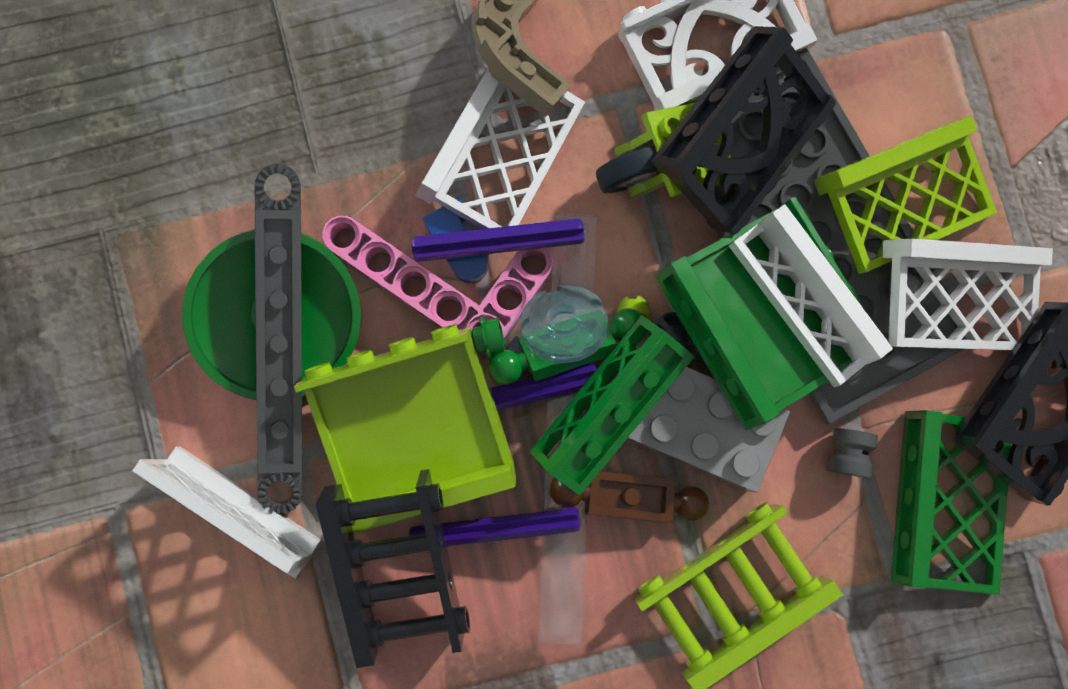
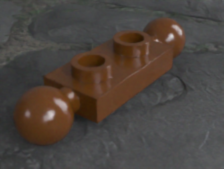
[550,471,709,523]

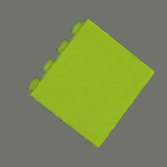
[294,324,518,534]

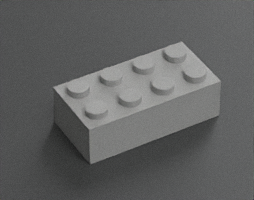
[608,346,790,493]

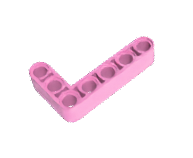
[323,216,553,355]

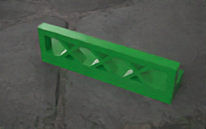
[530,315,695,496]

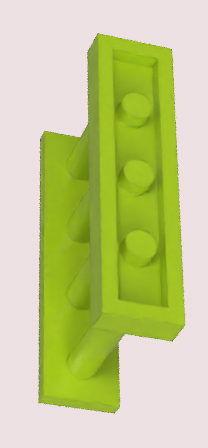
[633,502,844,689]

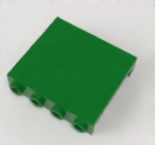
[655,197,878,431]

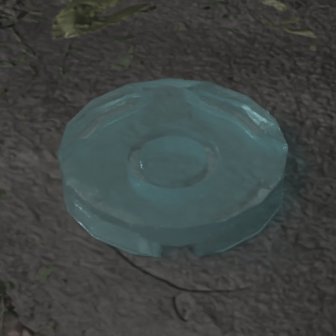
[520,285,609,364]

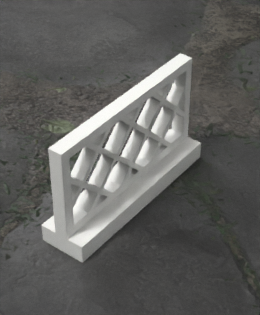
[415,69,585,229]
[882,239,1053,350]
[132,447,323,579]

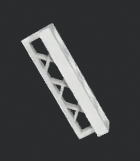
[729,204,893,388]

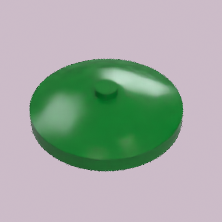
[182,229,361,400]

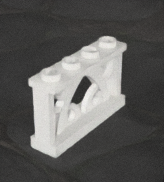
[618,0,817,111]

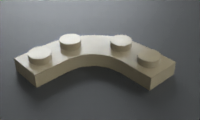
[472,0,572,117]

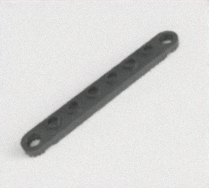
[254,164,302,515]

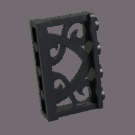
[650,26,836,235]
[951,302,1068,506]

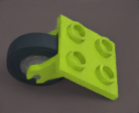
[596,103,731,198]

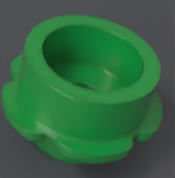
[473,317,506,360]

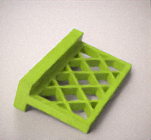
[813,115,997,274]

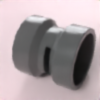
[827,428,878,478]

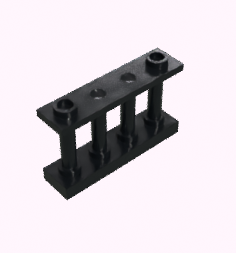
[315,469,470,668]

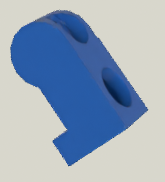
[423,197,489,283]

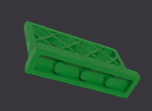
[891,410,1011,595]

